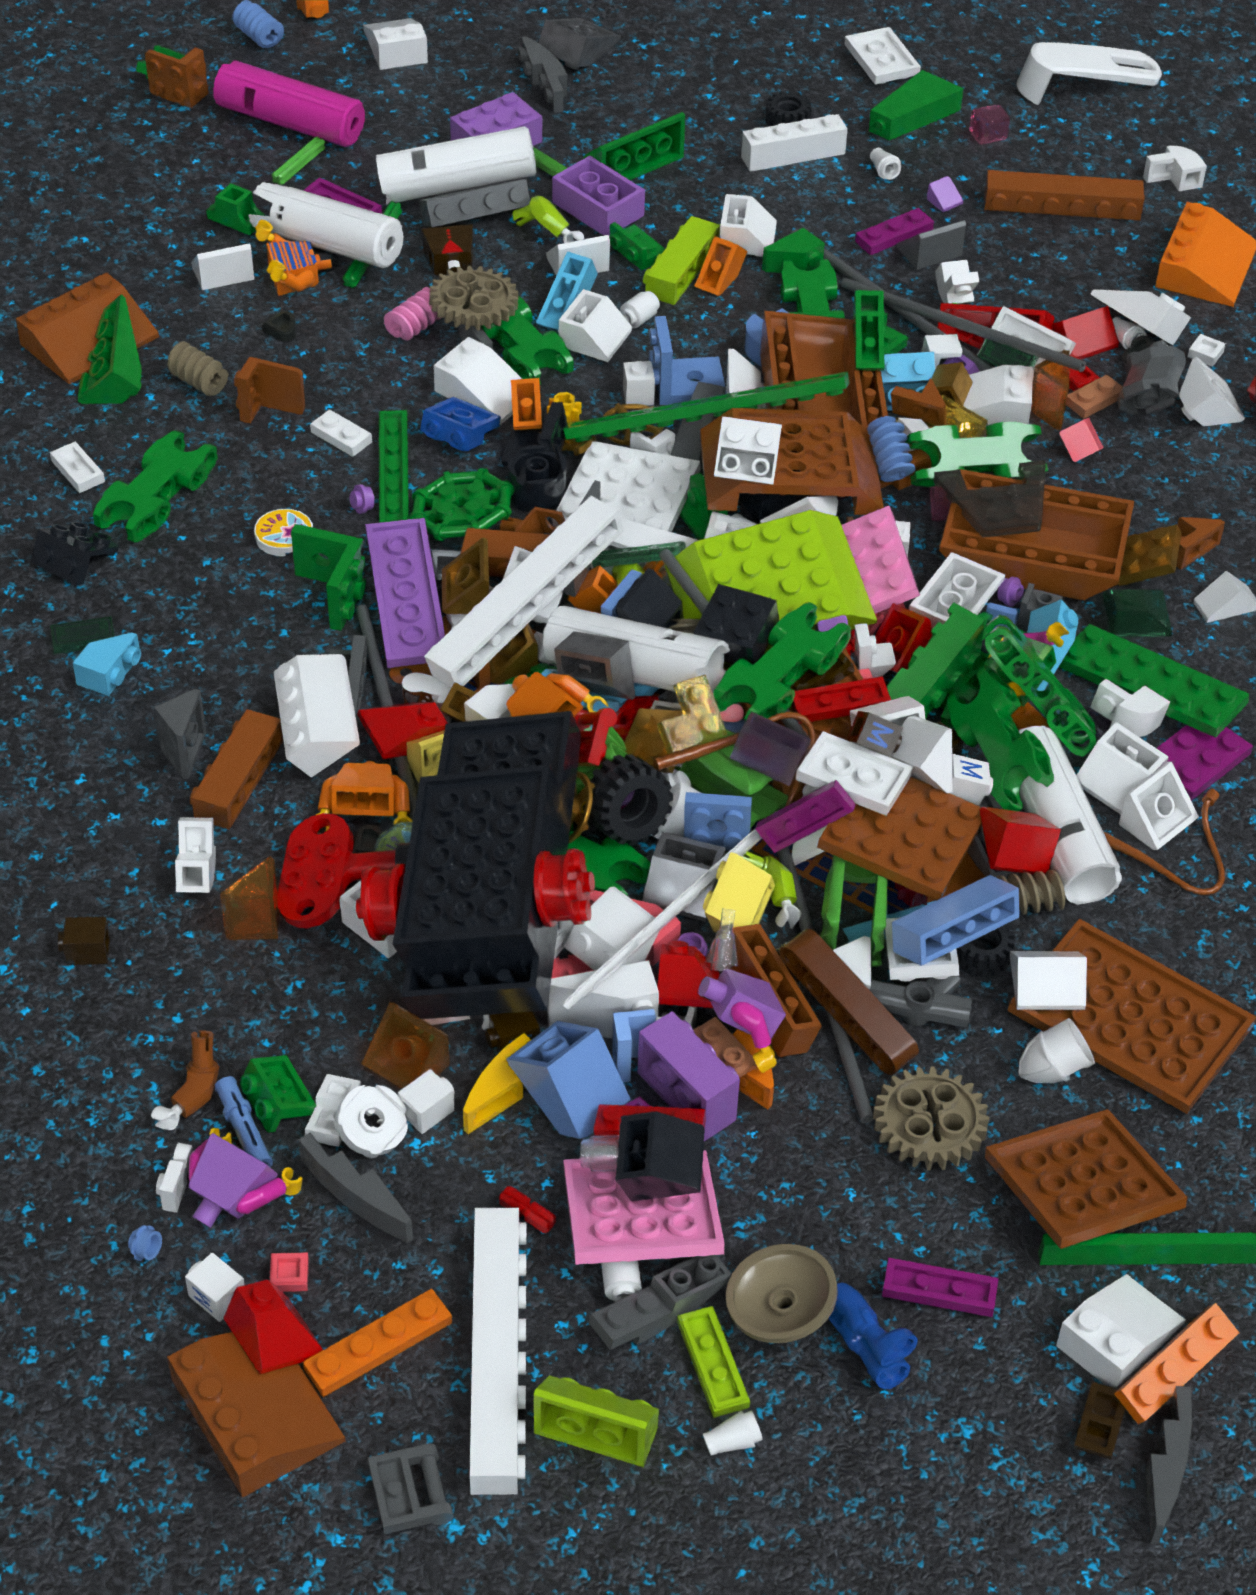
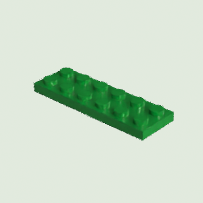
[1059,624,1249,738]

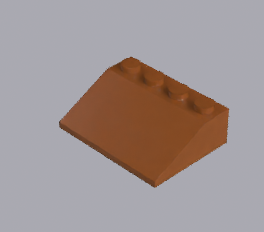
[16,272,159,385]
[167,1332,346,1498]

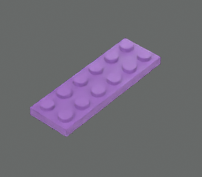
[365,518,445,668]

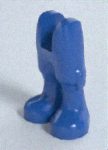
[828,1283,918,1390]

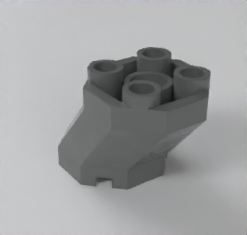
[1117,341,1186,415]

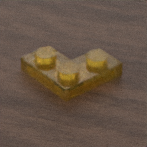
[657,674,728,754]

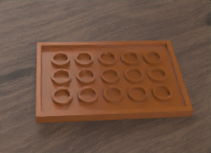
[1008,918,1256,1114]

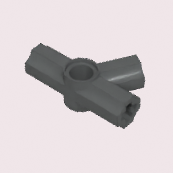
[869,976,972,1028]

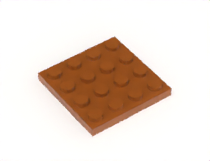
[817,777,982,900]
[985,1109,1187,1249]

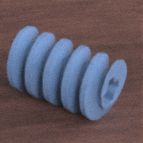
[232,0,284,48]
[867,416,916,482]

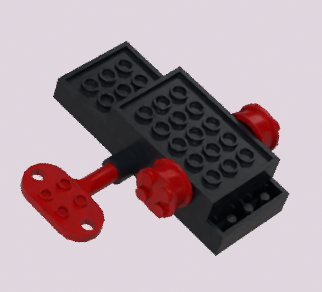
[277,711,595,1020]

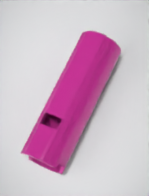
[213,60,365,147]

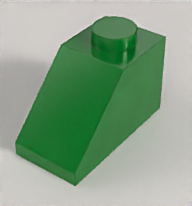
[762,228,825,273]

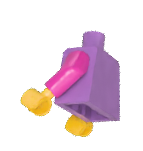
[698,969,786,1073]
[188,1128,303,1228]

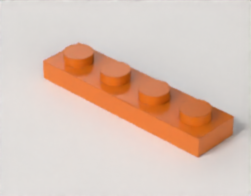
[303,1289,452,1397]
[1114,1303,1239,1424]

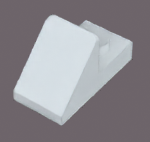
[855,623,896,678]

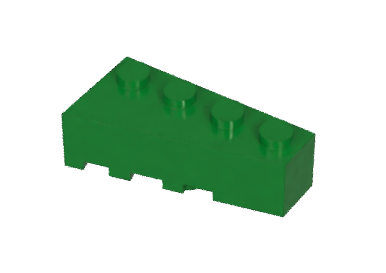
[887,602,985,719]

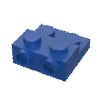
[420,397,501,451]

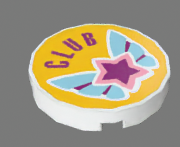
[254,509,313,556]

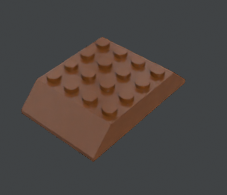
[760,311,888,430]
[939,469,1134,600]

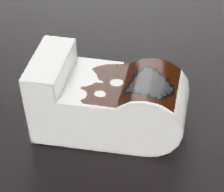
[402,672,452,723]

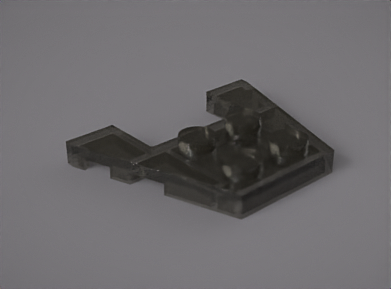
[933,460,1046,538]

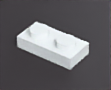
[310,410,372,457]
[50,442,105,493]

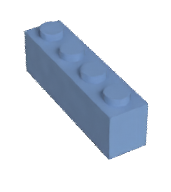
[892,875,1020,966]

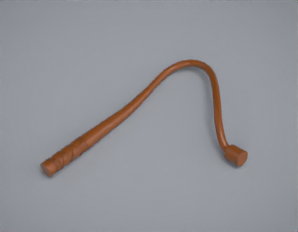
[653,712,816,807]
[1103,789,1225,895]

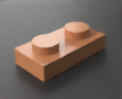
[1065,374,1122,419]

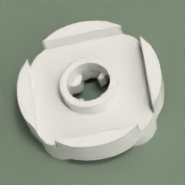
[334,1085,408,1159]

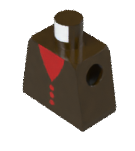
[422,224,474,276]

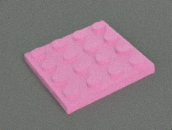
[841,506,920,613]
[563,1150,724,1265]

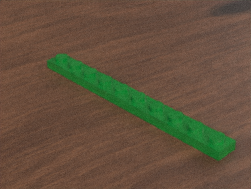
[564,371,850,442]

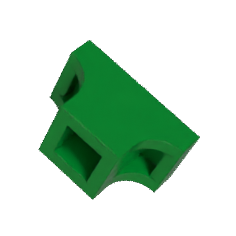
[206,183,265,236]

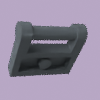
[367,1443,454,1535]

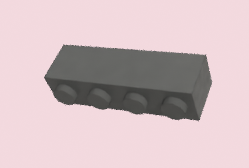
[418,179,530,227]

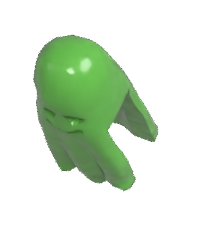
[674,722,792,828]
[820,854,888,967]

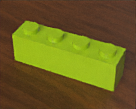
[643,216,720,305]

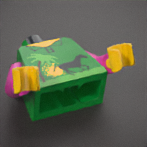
[981,622,1069,707]

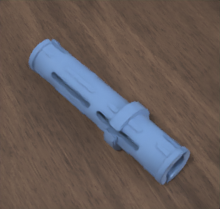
[215,1076,273,1168]

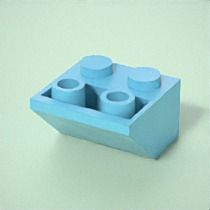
[881,352,935,411]

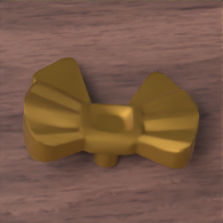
[562,435,596,456]

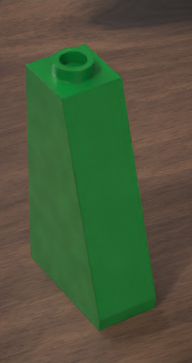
[869,70,964,141]

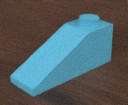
[536,251,598,332]
[1027,600,1078,691]

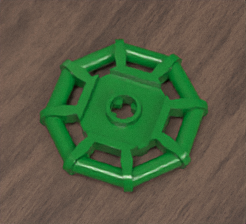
[409,468,514,541]

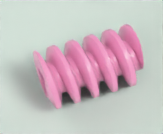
[384,287,441,341]

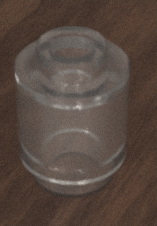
[580,1135,619,1172]

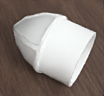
[1018,1018,1095,1083]

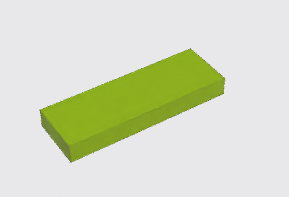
[677,1306,750,1418]

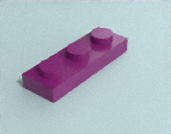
[855,208,934,256]
[755,780,856,853]
[882,1257,999,1317]

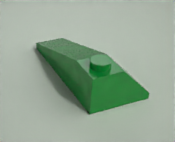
[78,295,142,404]

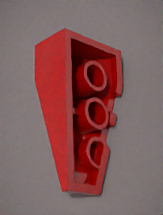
[937,303,1054,349]

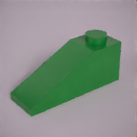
[853,290,885,371]

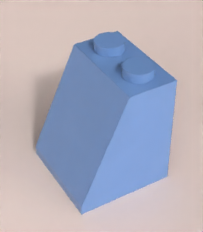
[506,1021,631,1139]

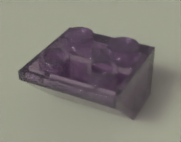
[730,712,811,786]

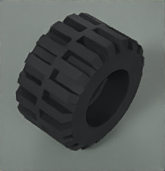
[583,754,673,845]

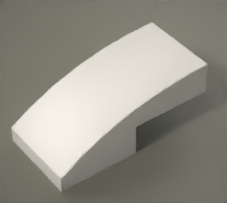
[305,1074,361,1147]

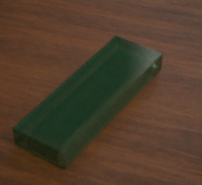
[592,541,686,568]

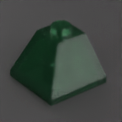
[1103,589,1172,637]

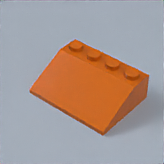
[1155,202,1256,307]

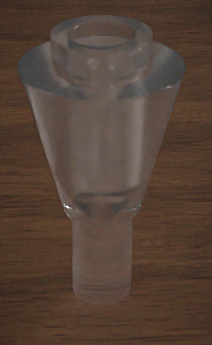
[705,908,738,971]

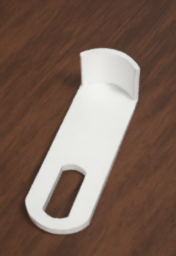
[1016,42,1162,105]

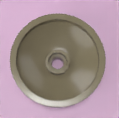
[726,1244,838,1343]

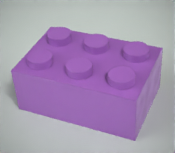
[450,92,542,146]
[552,156,645,236]
[638,1011,740,1141]

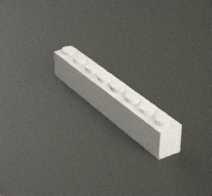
[424,496,624,688]
[470,1208,526,1495]

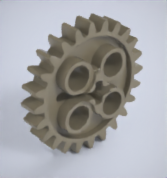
[429,266,518,330]
[873,1066,989,1170]

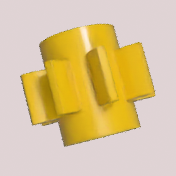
[547,392,582,424]

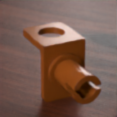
[500,507,565,534]

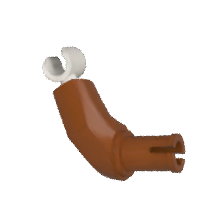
[151,1030,219,1130]

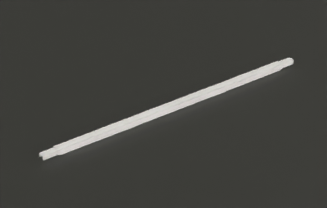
[563,811,777,1011]

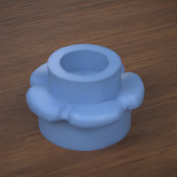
[128,1225,162,1261]

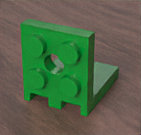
[291,524,367,631]

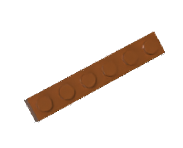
[985,170,1144,220]

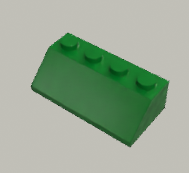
[583,112,685,180]

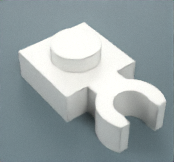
[156,1143,193,1212]

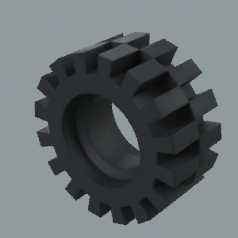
[765,91,812,127]
[956,923,1015,977]

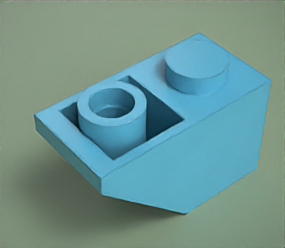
[73,632,141,696]

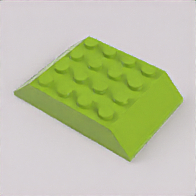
[665,510,877,664]

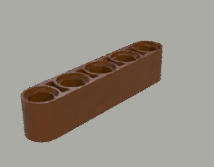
[780,929,919,1075]

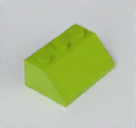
[534,1375,659,1467]

